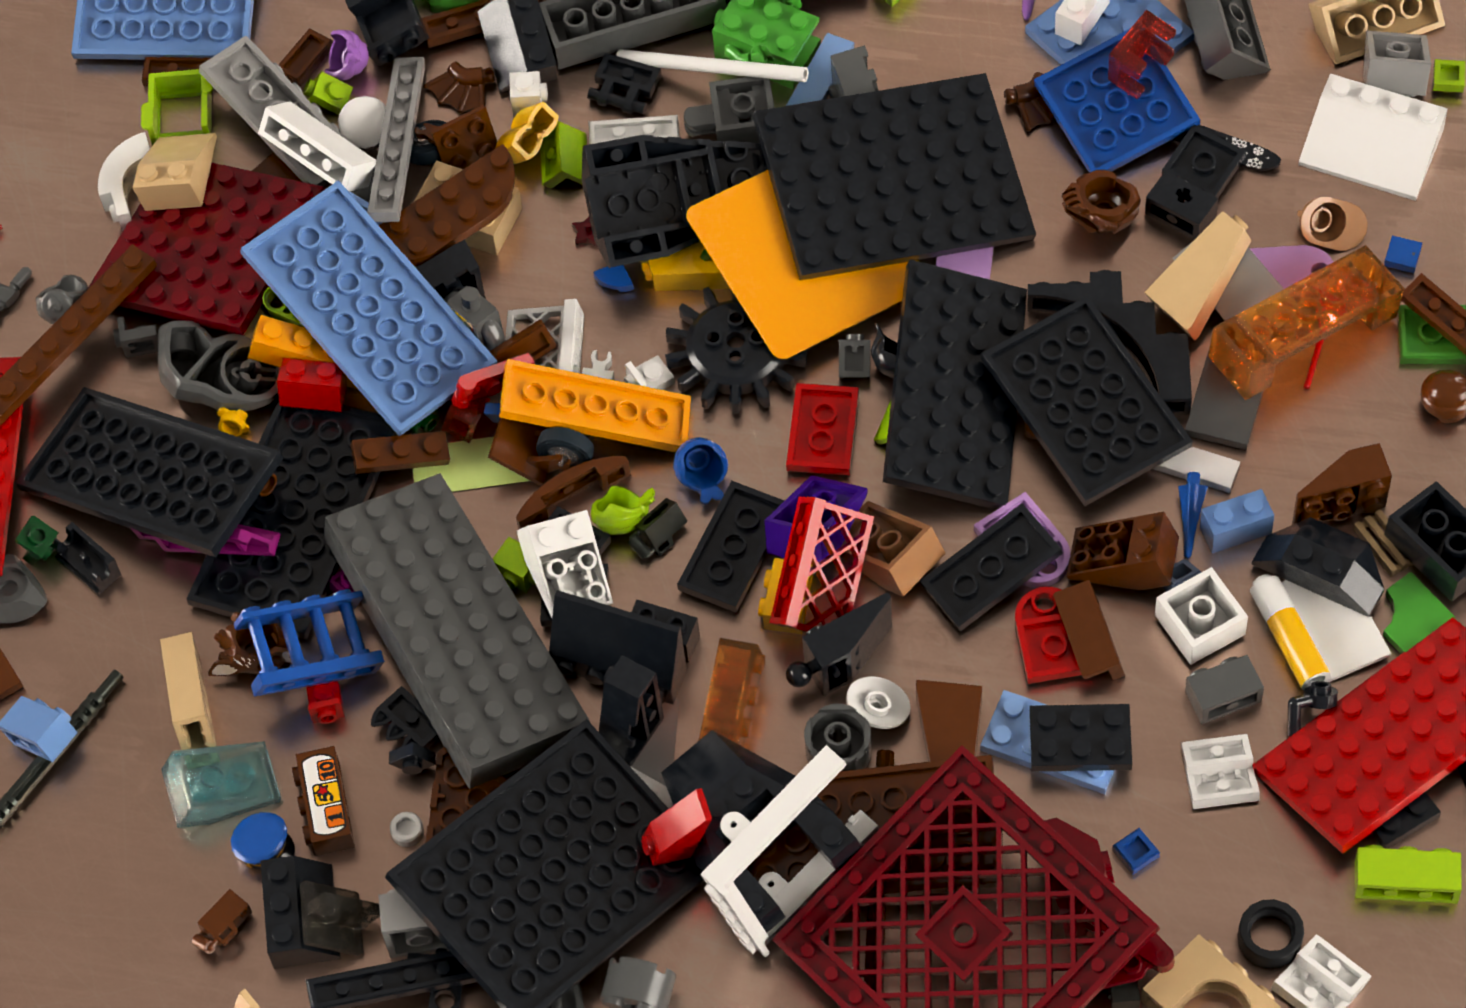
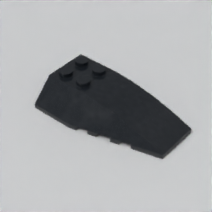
[582,135,768,268]

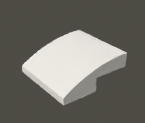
[1181,734,1260,809]
[1271,934,1371,1008]

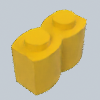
[495,102,559,164]

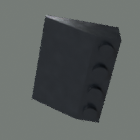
[549,590,687,705]

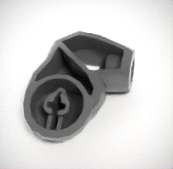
[158,321,280,411]

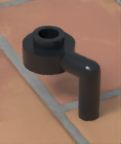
[1287,681,1338,736]

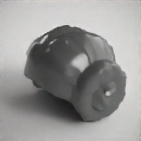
[35,274,88,325]

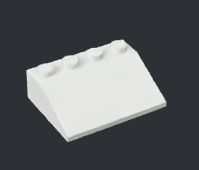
[1298,74,1448,201]

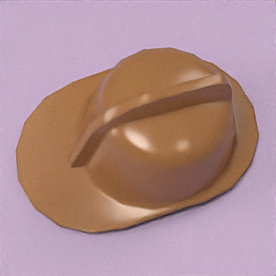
[1297,196,1368,251]

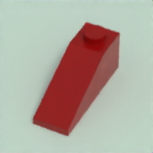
[642,788,712,866]

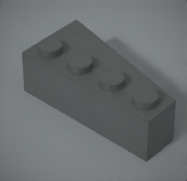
[828,45,879,98]

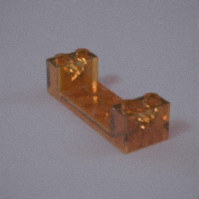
[1208,245,1404,400]

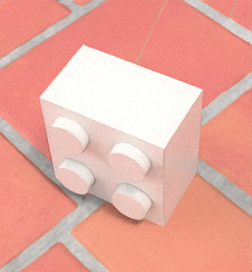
[1155,567,1248,665]

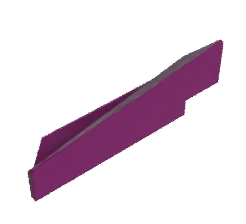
[131,524,280,556]

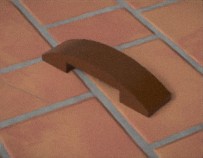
[516,456,631,530]

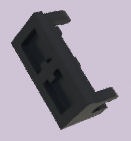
[53,522,121,596]

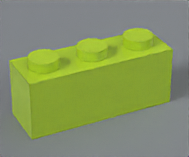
[1355,844,1462,904]

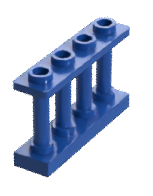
[234,589,385,697]

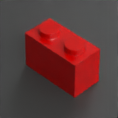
[277,358,347,412]

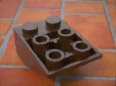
[1292,443,1392,525]
[1066,511,1179,590]

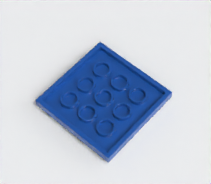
[1034,24,1201,173]

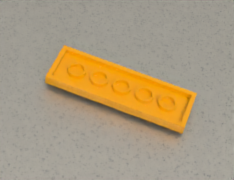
[499,359,691,452]

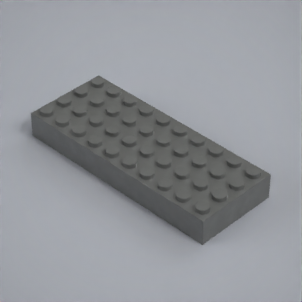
[324,473,590,789]

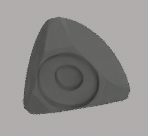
[0,554,47,623]

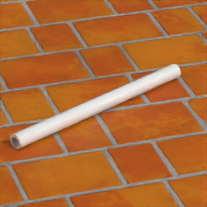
[616,49,809,82]

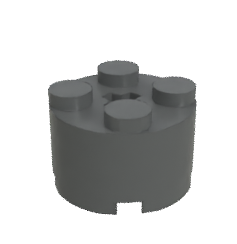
[804,704,872,771]
[600,957,676,1008]

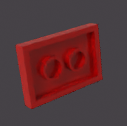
[786,383,859,476]

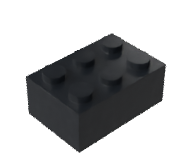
[1384,481,1466,601]

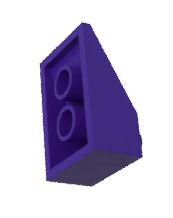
[764,475,868,562]

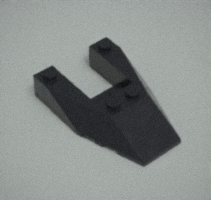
[661,730,861,933]

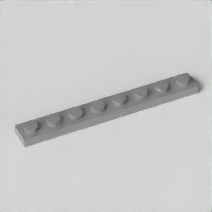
[367,57,425,223]

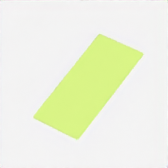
[412,437,530,492]

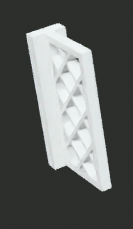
[500,299,584,403]

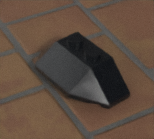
[1252,517,1384,617]

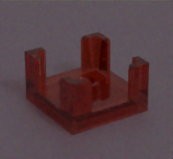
[1108,10,1176,100]

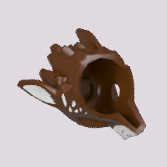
[208,612,292,676]

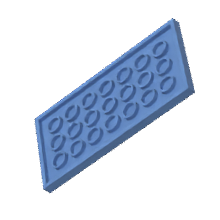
[240,180,497,436]

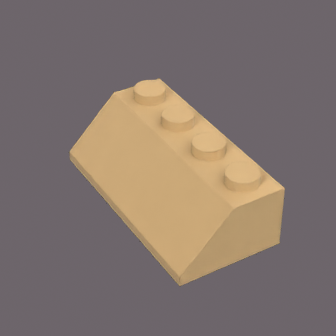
[1309,0,1445,65]

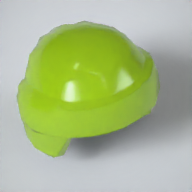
[590,486,655,535]

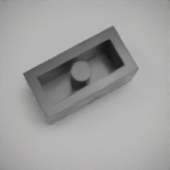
[1185,655,1264,725]

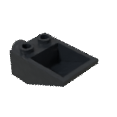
[786,592,892,696]

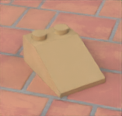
[133,133,217,211]

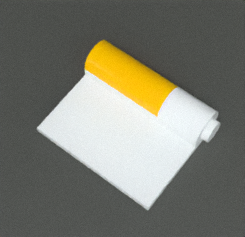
[1250,574,1391,690]

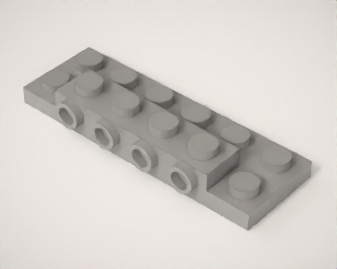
[199,36,344,186]

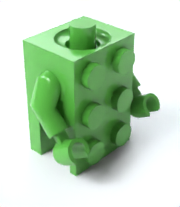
[712,0,821,90]

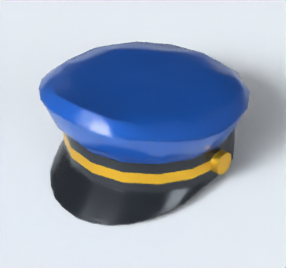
[230,812,295,869]

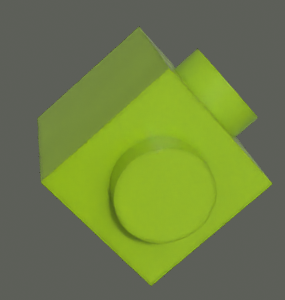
[492,537,536,593]

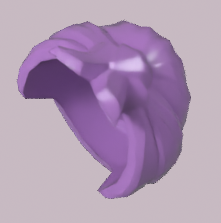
[325,29,369,81]

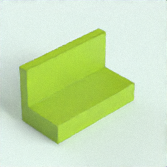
[540,121,587,189]

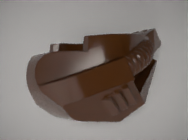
[1062,170,1141,234]

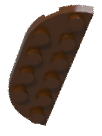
[379,144,516,266]

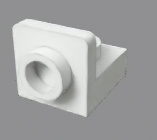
[624,355,675,390]

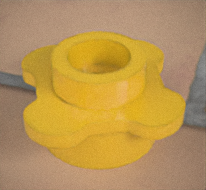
[217,407,250,437]

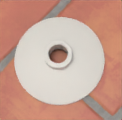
[846,676,911,729]

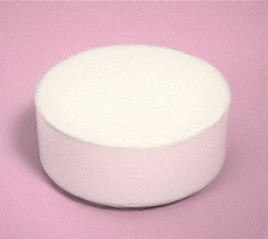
[390,812,424,847]

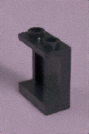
[345,0,430,67]

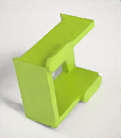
[141,69,213,146]

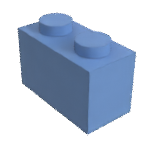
[1200,489,1274,554]
[0,696,78,762]

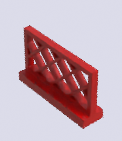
[769,497,874,633]

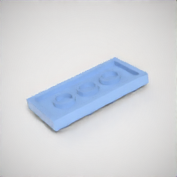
[980,690,1115,795]

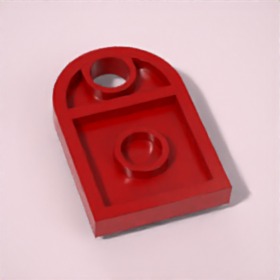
[1015,587,1082,684]

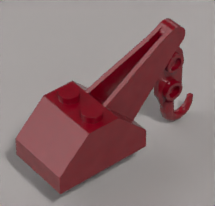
[1044,817,1175,989]

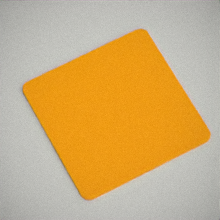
[686,170,919,359]

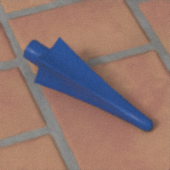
[1178,472,1208,558]

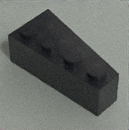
[416,239,486,299]

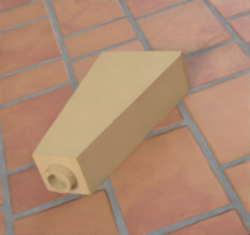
[1144,211,1252,341]
[160,632,219,766]

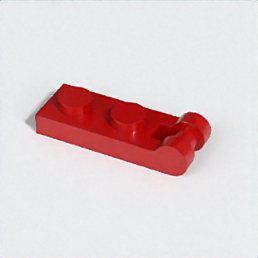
[452,353,535,409]

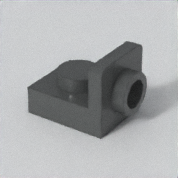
[113,317,158,358]
[839,334,871,378]

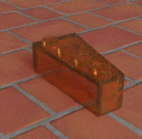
[698,638,765,747]

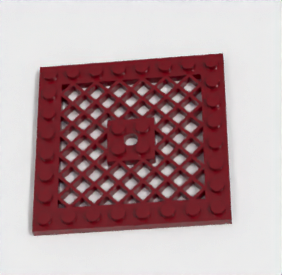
[772,745,1160,1008]

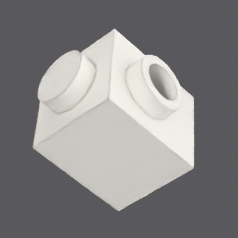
[509,71,548,118]

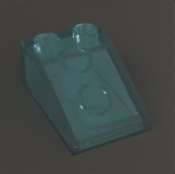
[161,741,281,828]

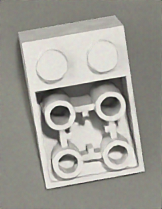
[516,510,613,618]

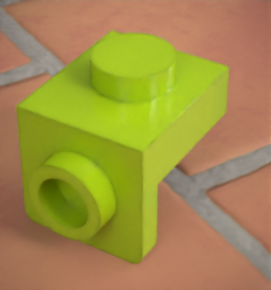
[303,71,353,115]

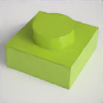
[1433,59,1465,93]

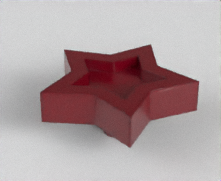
[572,217,597,247]

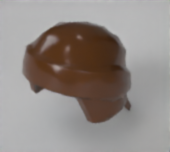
[1420,370,1466,424]

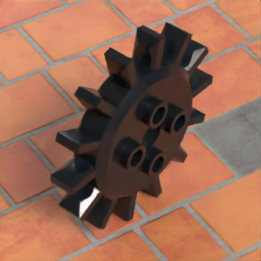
[665,287,807,414]

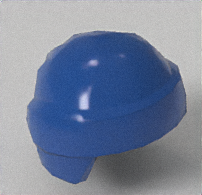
[673,437,728,505]

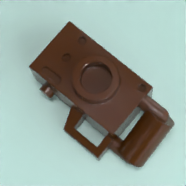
[192,889,252,954]

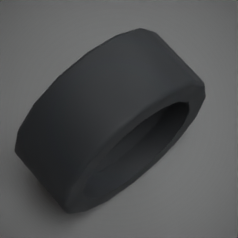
[1237,899,1304,969]

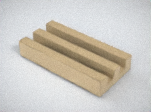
[1353,509,1413,577]

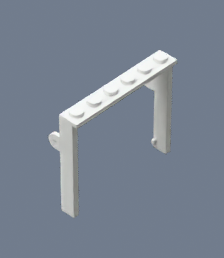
[700,745,879,958]

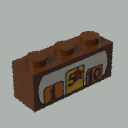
[292,746,355,856]

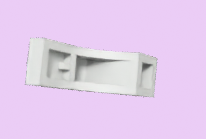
[98,132,150,231]

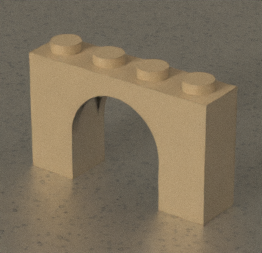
[1141,934,1281,1008]

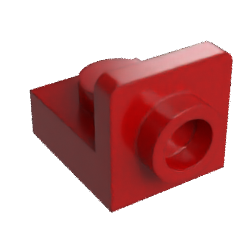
[306,681,345,724]

